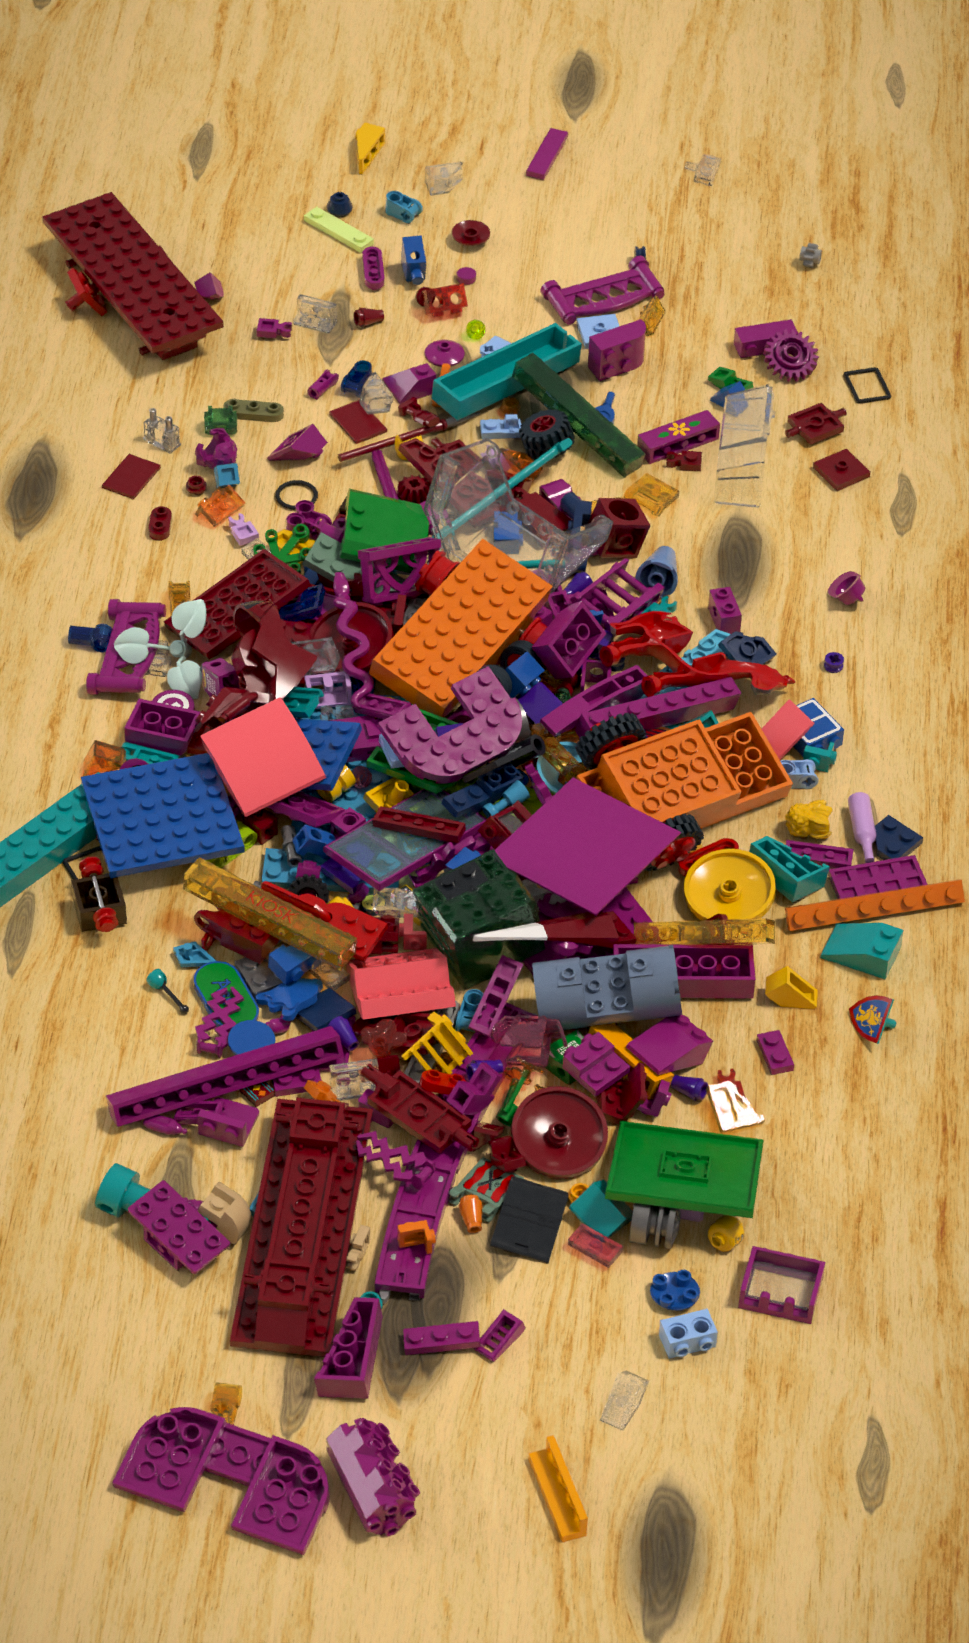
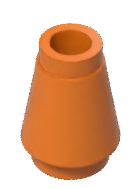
[458,1195,482,1233]

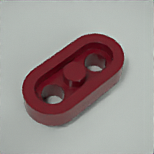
[149,506,172,541]

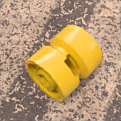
[316,765,356,803]

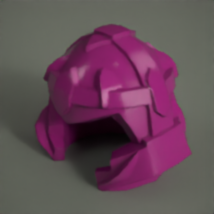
[195,428,237,470]

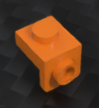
[397,1220,436,1254]

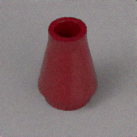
[353,308,384,327]

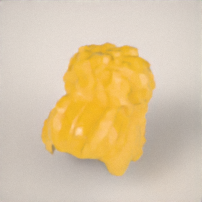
[785,800,833,839]

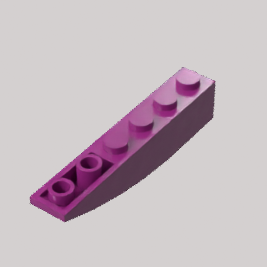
[540,665,648,737]

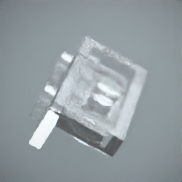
[293,294,337,334]
[330,1058,378,1101]

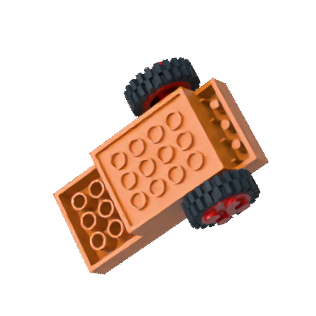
[575,712,793,871]

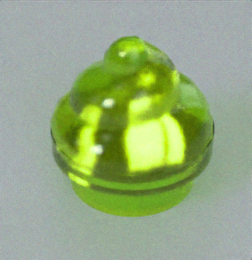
[466,320,486,340]

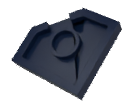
[718,631,777,665]
[875,815,923,860]

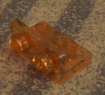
[195,485,245,527]

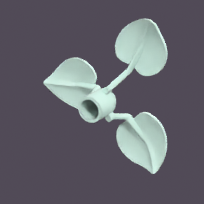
[114,599,206,699]

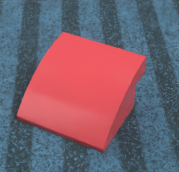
[200,697,326,817]
[345,948,456,1020]

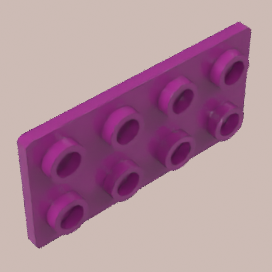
[128,1180,230,1274]

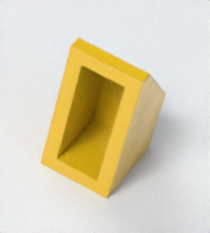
[765,966,818,1009]

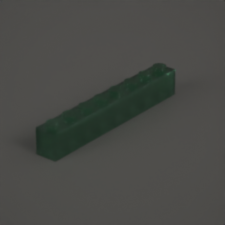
[512,352,646,477]

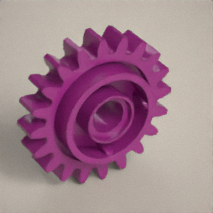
[763,329,819,382]

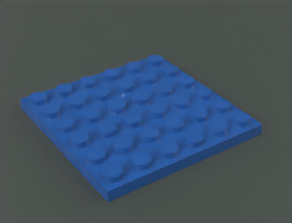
[81,753,245,878]

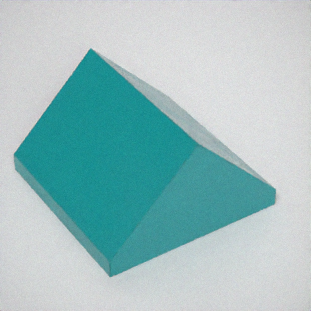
[569,1179,633,1244]

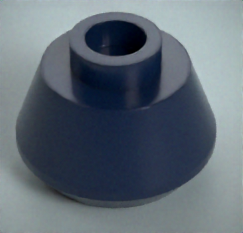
[327,192,353,217]

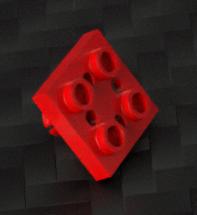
[65,268,108,317]

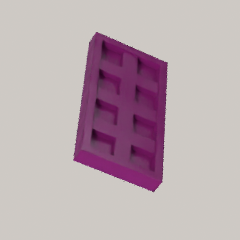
[828,855,927,899]

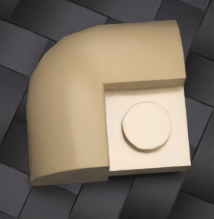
[198,1182,251,1245]

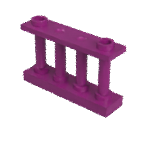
[571,558,665,636]

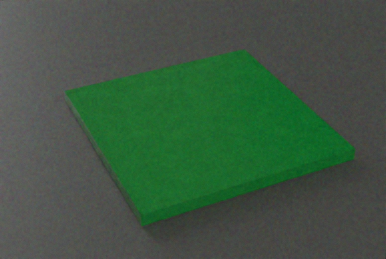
[605,1121,764,1219]

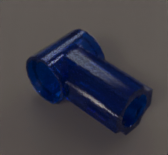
[68,624,112,652]

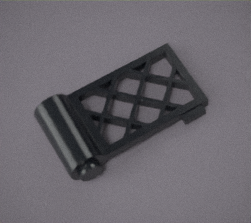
[462,734,546,783]

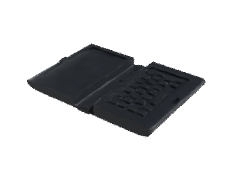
[490,1176,568,1263]

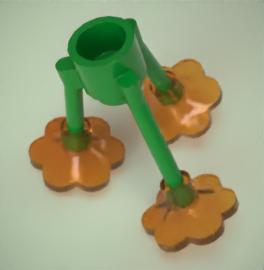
[496,1057,544,1127]

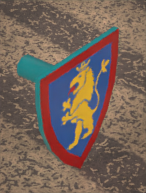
[849,995,896,1044]

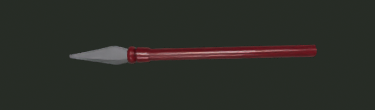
[338,412,480,462]

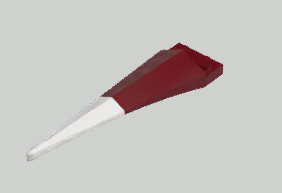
[473,911,637,948]

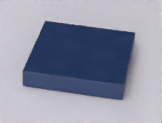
[296,988,357,1031]

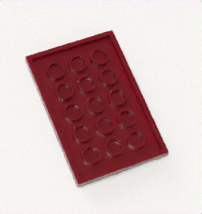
[163,549,311,660]

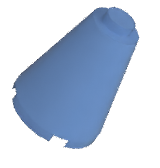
[635,546,678,598]

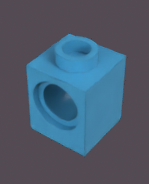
[214,463,240,489]

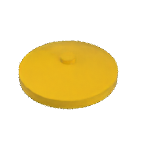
[684,849,776,928]

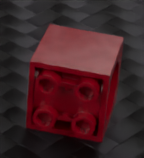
[585,498,651,558]

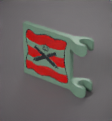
[448,1157,524,1223]

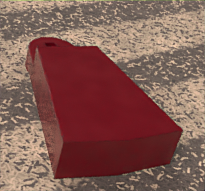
[506,487,572,549]

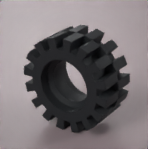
[288,874,329,906]

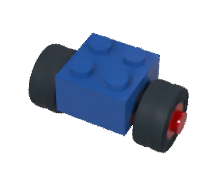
[477,640,545,699]

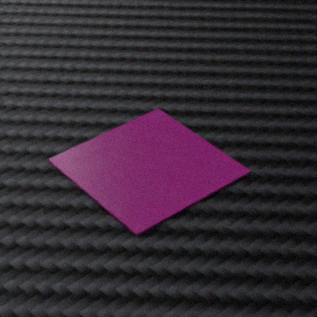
[488,778,681,915]

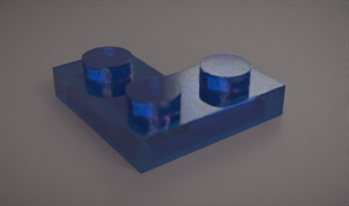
[279,584,326,622]

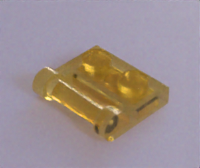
[624,473,679,517]

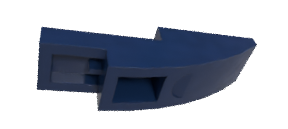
[441,762,524,818]

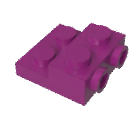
[562,1032,630,1097]

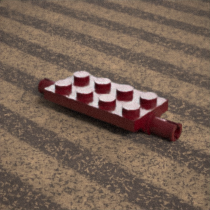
[360,1063,479,1154]

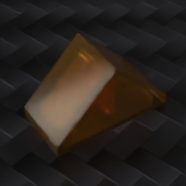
[83,740,126,776]

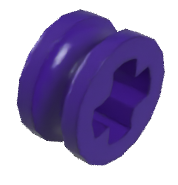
[824,652,844,673]

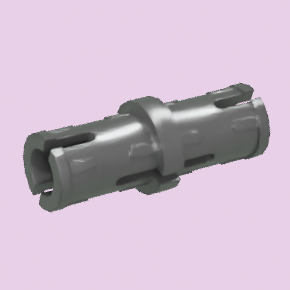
[281,825,302,868]

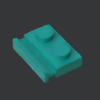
[283,687,324,718]

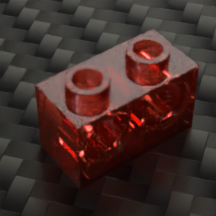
[421,283,468,317]

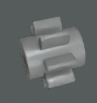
[799,243,822,268]

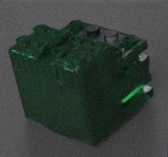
[412,849,545,991]

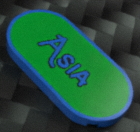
[194,961,259,1027]

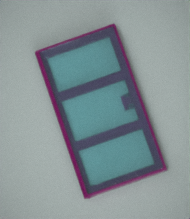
[323,789,487,891]

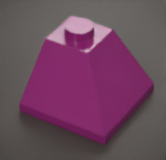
[382,363,436,404]
[267,424,328,461]

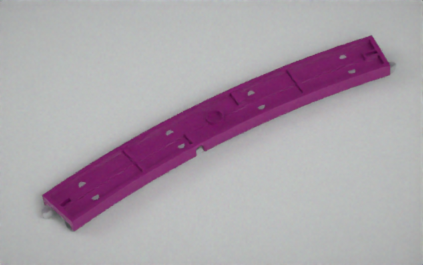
[375,1002,539,1304]

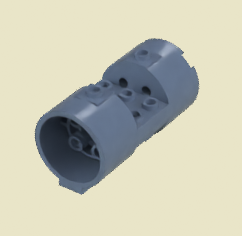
[532,945,682,1033]

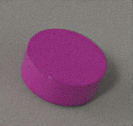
[457,267,476,285]

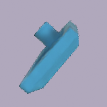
[173,941,216,967]

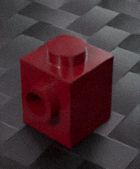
[243,808,278,845]

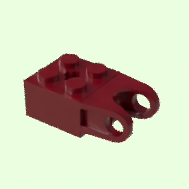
[194,890,285,964]

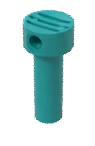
[95,1163,211,1223]

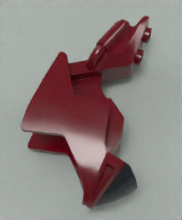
[194,600,317,732]

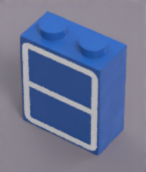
[793,698,844,757]

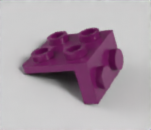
[197,1097,259,1147]

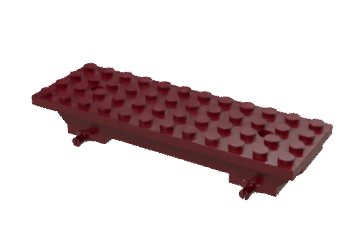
[42,192,224,361]
[230,1097,373,1357]

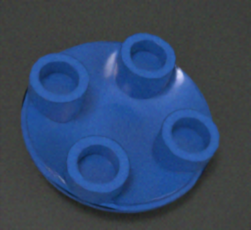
[650,1270,700,1310]

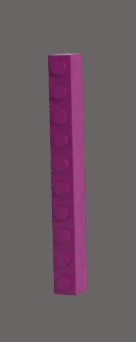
[106,1026,344,1127]

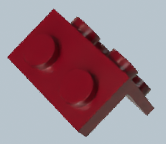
[597,1062,647,1125]

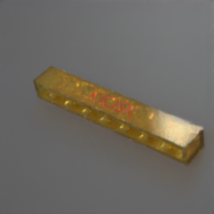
[183,857,357,971]

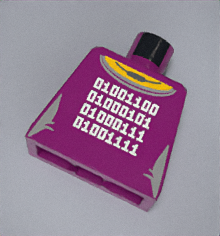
[200,658,239,697]

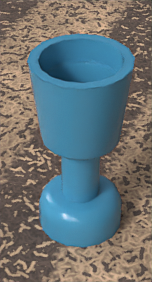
[482,780,530,819]

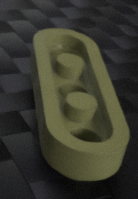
[223,399,284,422]

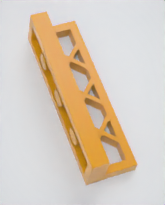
[528,1435,588,1542]

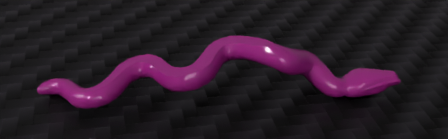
[333,572,374,708]

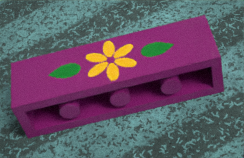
[637,410,720,464]

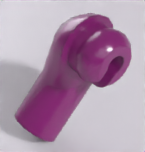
[265,1014,291,1034]

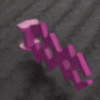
[195,987,244,1058]
[356,1131,436,1190]

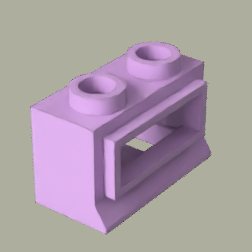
[304,671,351,709]

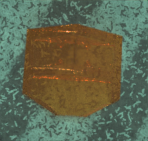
[499,448,543,481]

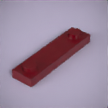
[372,806,466,843]

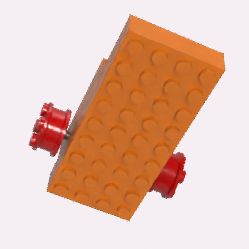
[369,538,553,718]

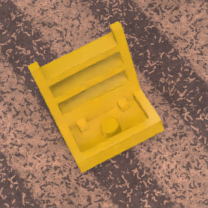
[401,1012,473,1074]

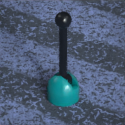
[146,969,189,1014]

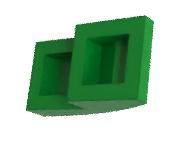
[708,367,754,393]

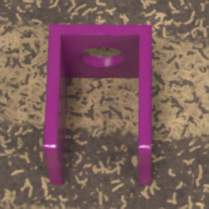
[580,659,612,693]

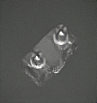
[143,408,181,454]

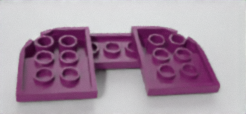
[112,1407,330,1555]

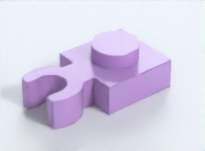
[228,513,259,546]

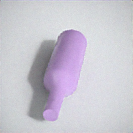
[848,792,876,863]

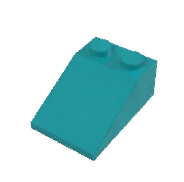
[820,923,904,980]

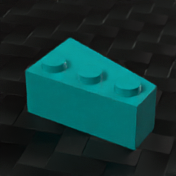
[749,836,830,903]

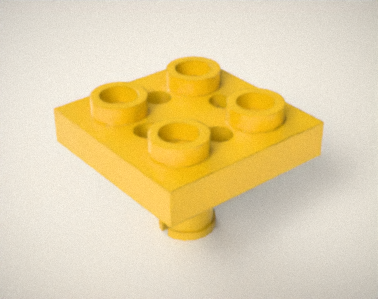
[363,777,426,814]

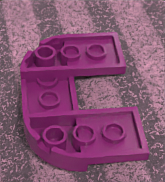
[377,666,522,784]

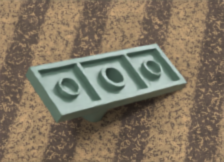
[302,532,430,605]

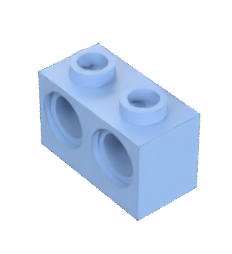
[659,1309,718,1359]

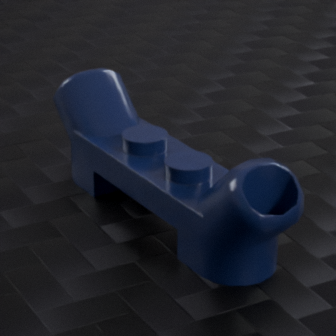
[555,492,592,579]

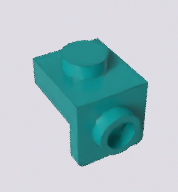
[803,742,837,772]

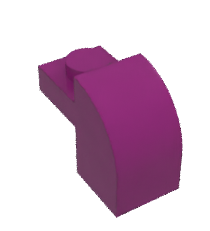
[446,1062,503,1115]

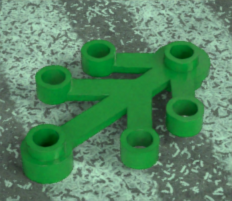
[253,524,311,574]

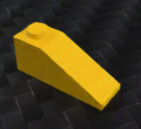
[355,122,385,175]

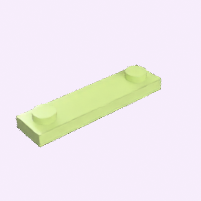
[304,207,374,253]

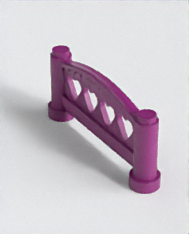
[540,256,665,325]
[86,599,166,695]

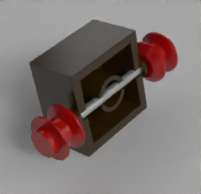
[71,857,127,932]

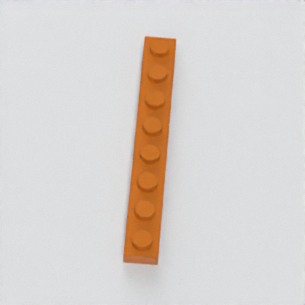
[785,879,965,931]

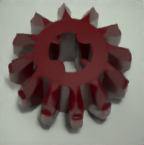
[397,474,432,504]

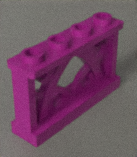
[358,537,441,606]

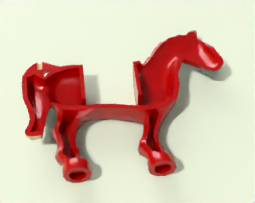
[600,611,795,697]

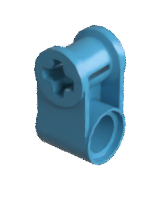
[385,191,423,223]
[455,989,483,1033]

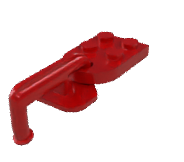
[261,881,388,962]

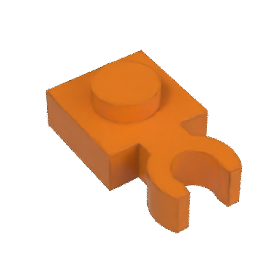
[304,1080,340,1102]

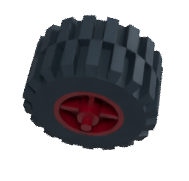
[519,409,575,460]

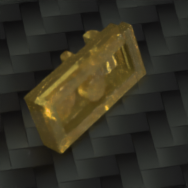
[639,296,666,336]

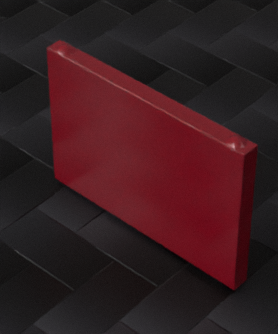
[329,400,387,444]
[102,454,161,499]

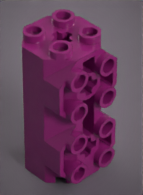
[326,1418,420,1536]

